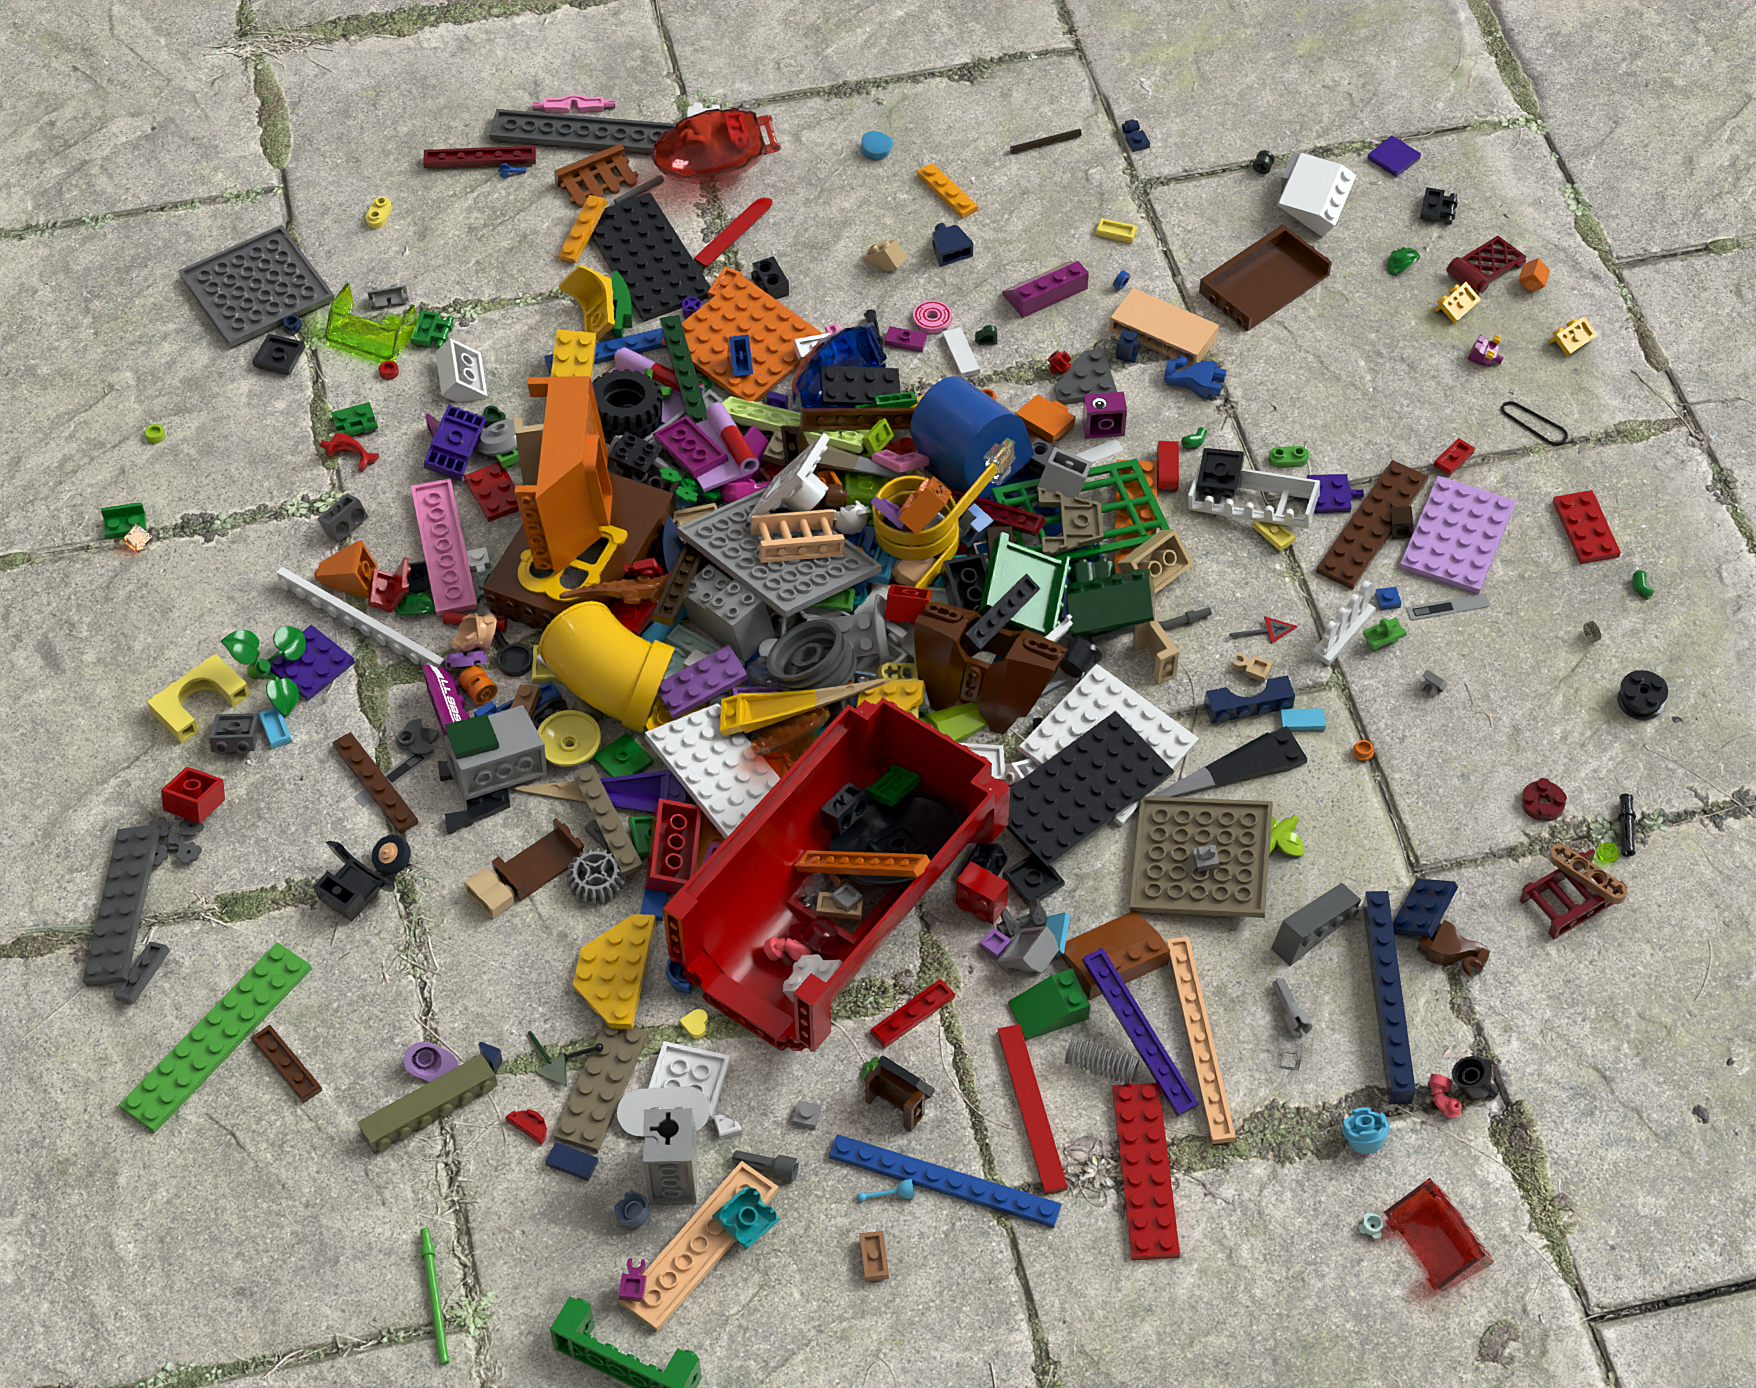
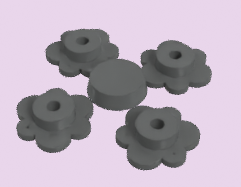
[149,817,204,866]

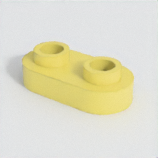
[366,197,392,229]

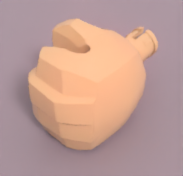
[891,539,938,587]

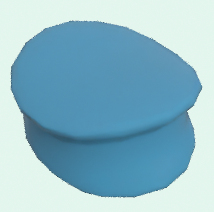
[860,131,893,160]

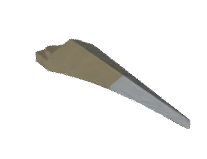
[763,429,914,479]

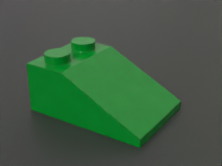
[1008,969,1090,1041]

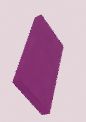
[653,416,729,479]

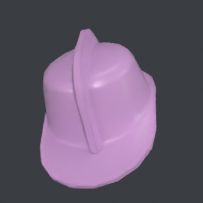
[403,1042,458,1082]

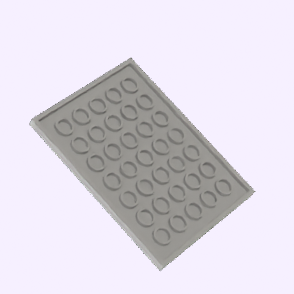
[677,487,882,618]

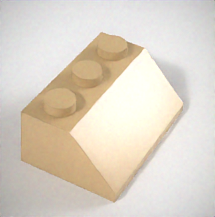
[1117,529,1194,593]

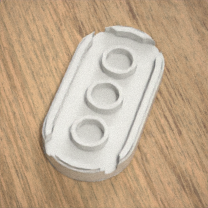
[617,1087,711,1137]

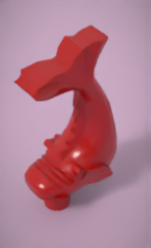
[320,432,379,472]

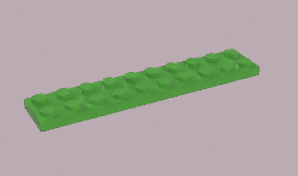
[119,942,312,1133]

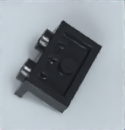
[959,843,1008,876]

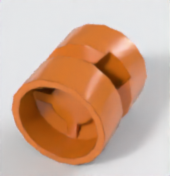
[458,665,498,705]

